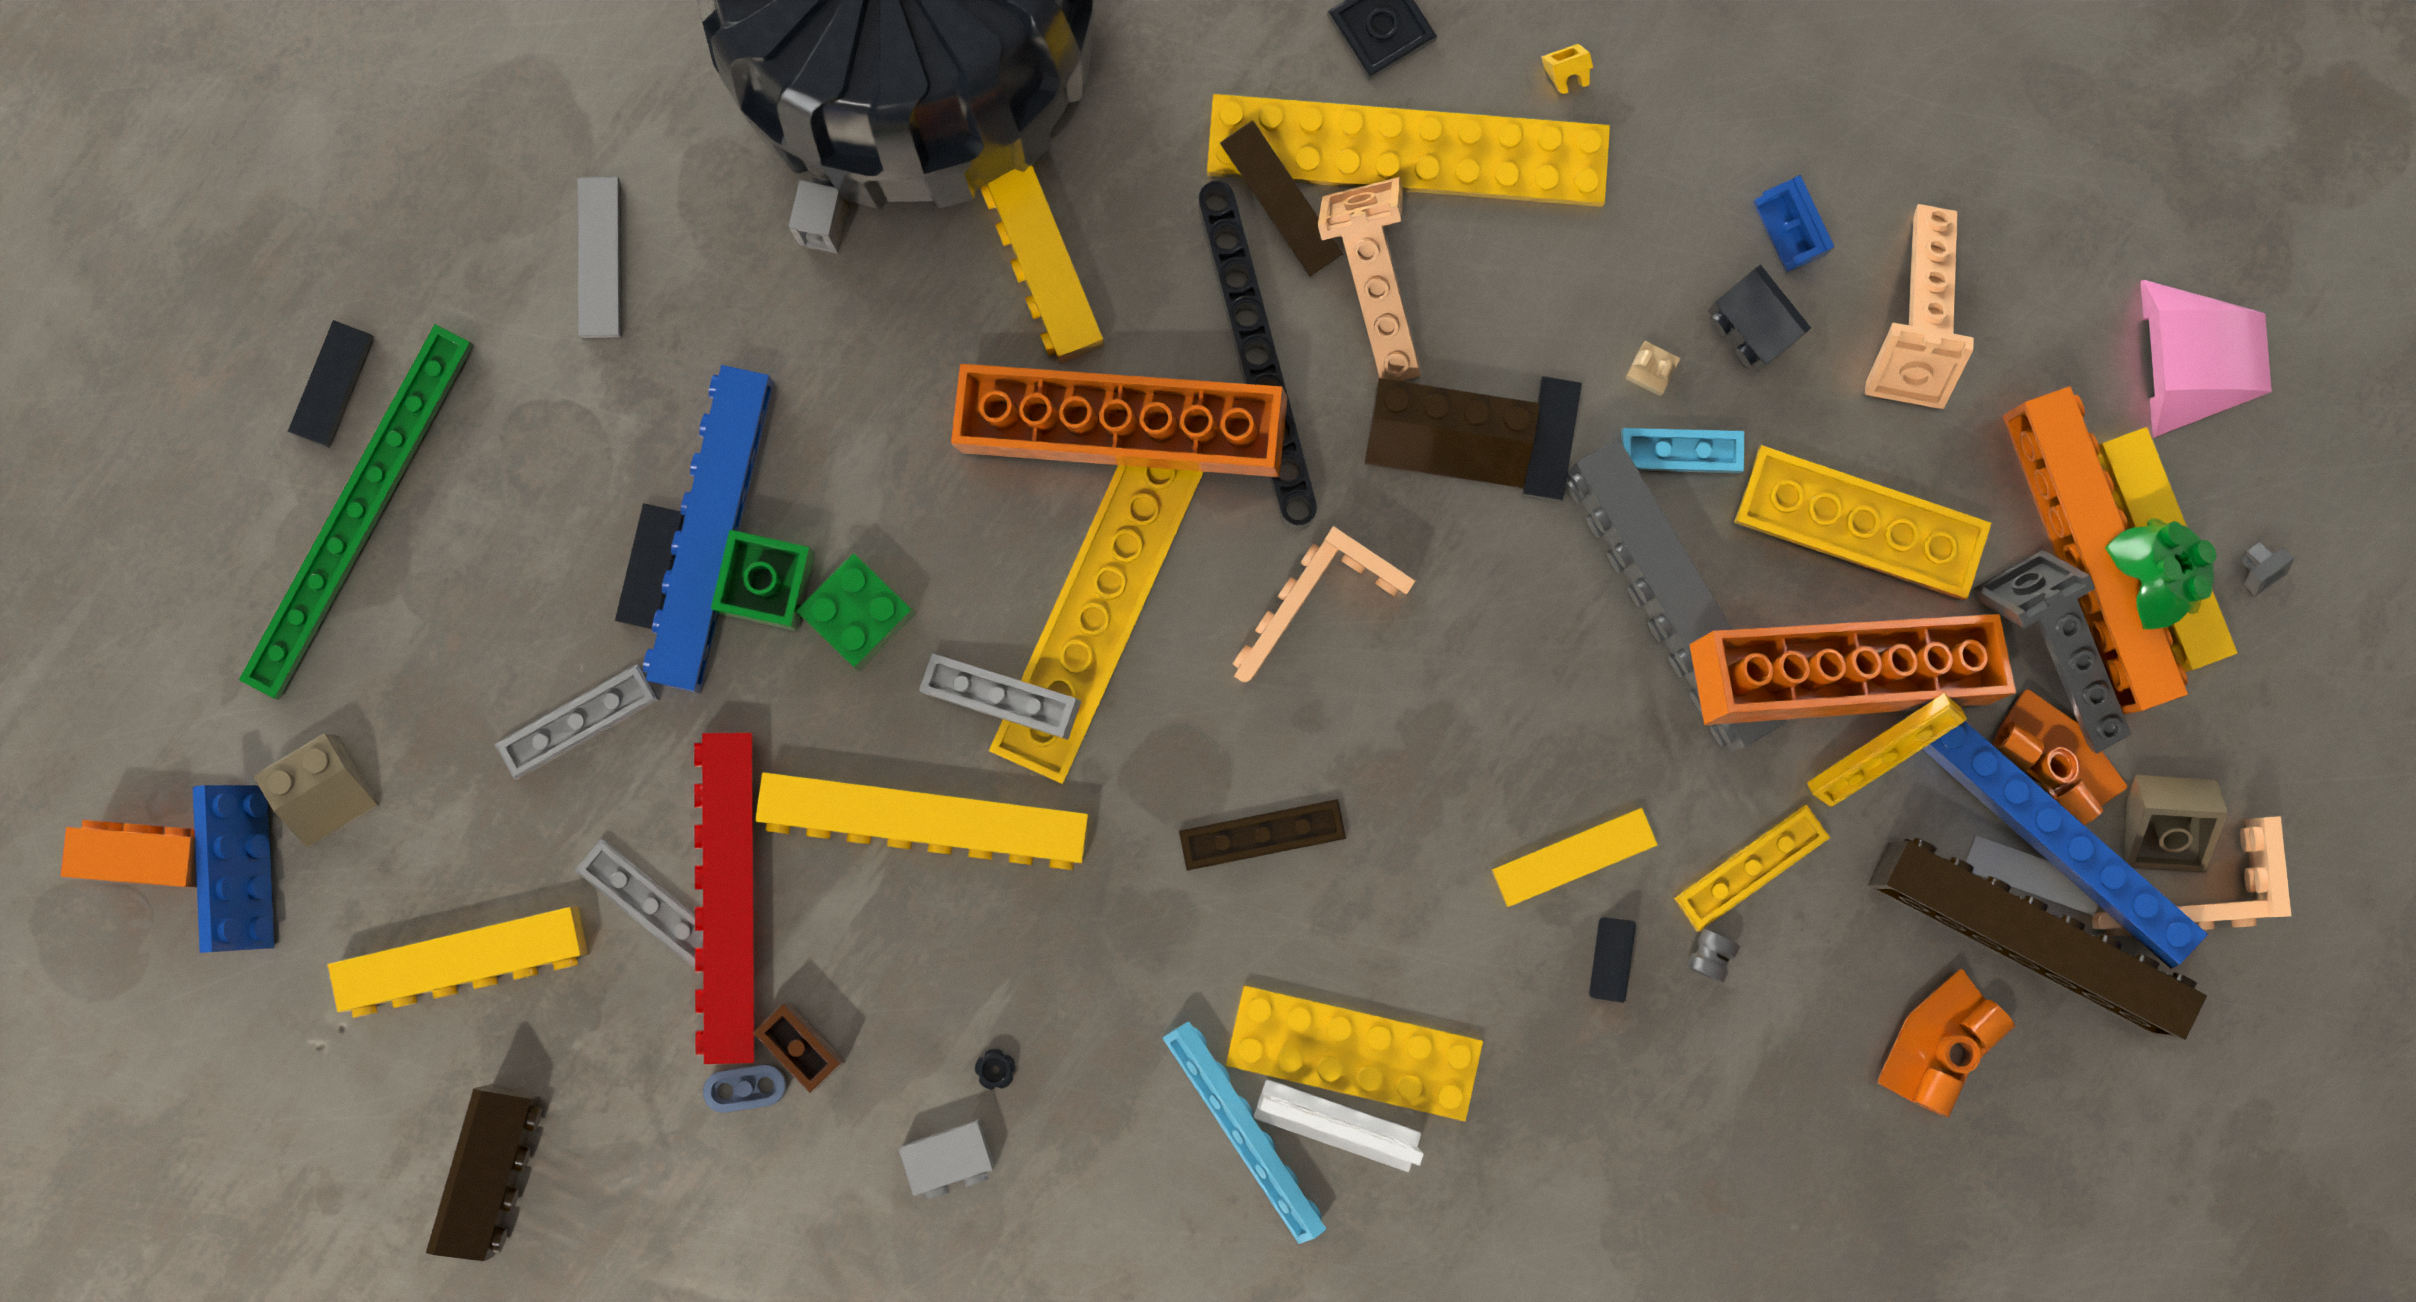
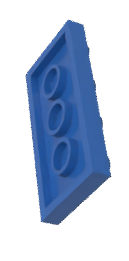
[193,785,274,953]

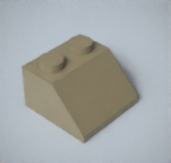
[253,733,379,848]
[2124,775,2228,872]

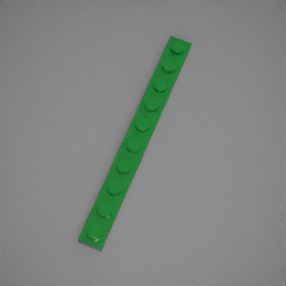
[239,324,474,700]

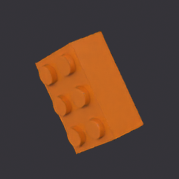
[60,820,197,887]

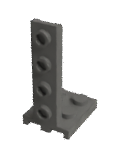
[1973,550,2131,754]

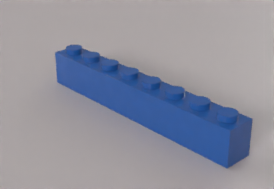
[643,365,774,694]
[1922,721,2208,969]

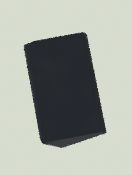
[1589,917,1636,1003]

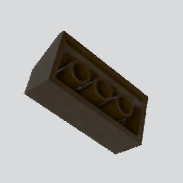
[1364,378,1540,489]
[426,1084,542,1261]

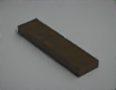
[1220,120,1343,277]
[1179,799,1346,871]

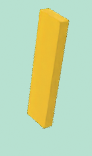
[1807,693,1967,807]
[1673,804,1830,932]
[1491,808,1658,907]

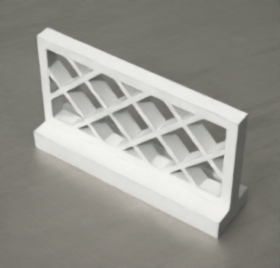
[1253,1078,1424,1172]

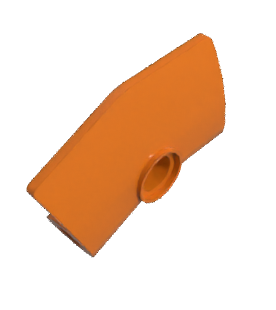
[1992,689,2127,826]
[1877,969,2015,1118]

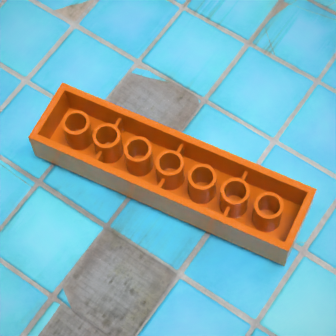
[951,364,1288,477]
[2002,386,2188,715]
[1689,614,2016,725]

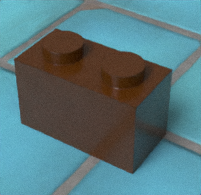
[753,1002,846,1093]

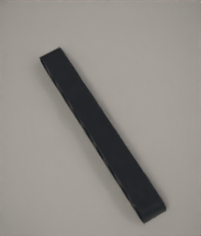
[1199,180,1317,531]

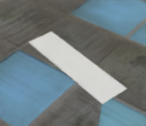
[1966,835,2098,916]

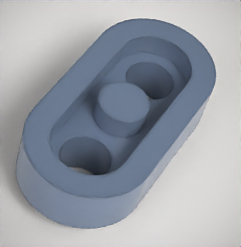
[703,1064,787,1113]

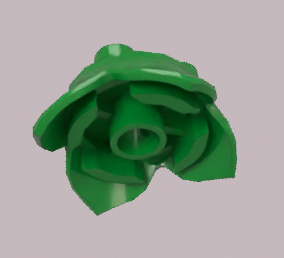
[2105,518,2217,630]

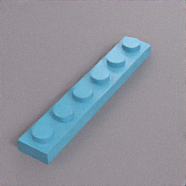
[1162,1021,1327,1244]

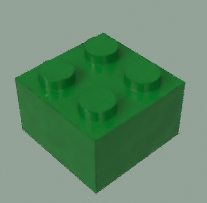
[711,529,815,631]
[796,553,916,672]

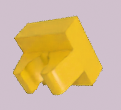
[1541,44,1594,94]

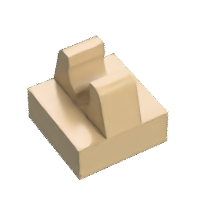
[1625,341,1681,396]

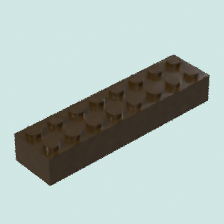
[1868,837,2207,1040]

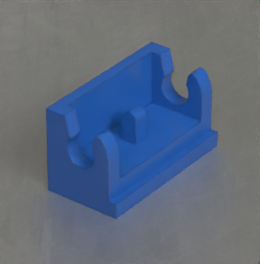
[1753,175,1835,273]

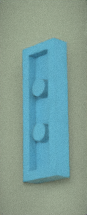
[1621,428,1744,473]

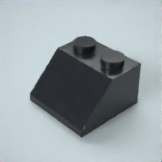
[1708,264,1811,373]

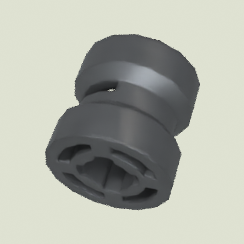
[1686,929,1740,983]

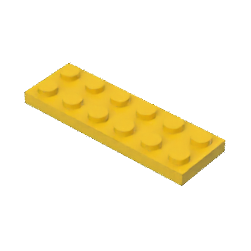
[1734,445,1992,601]
[1225,985,1483,1122]

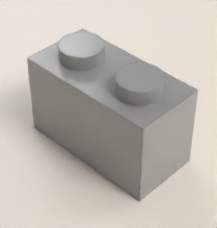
[788,177,849,254]
[898,1119,995,1200]

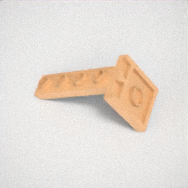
[1318,177,1421,381]
[1865,204,1974,409]
[1233,526,1415,682]
[2092,816,2291,937]

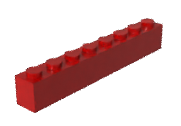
[694,733,754,1064]

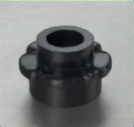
[975,1049,1016,1090]

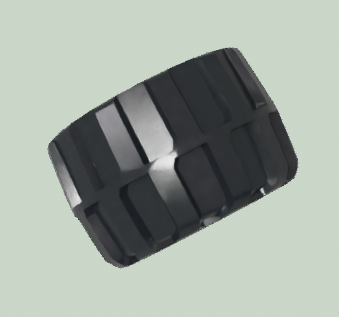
[696,0,1094,209]

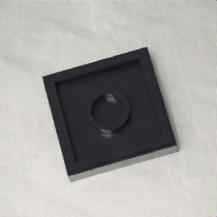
[1327,0,1437,81]

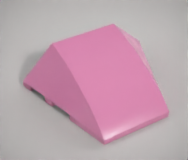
[2140,280,2272,438]

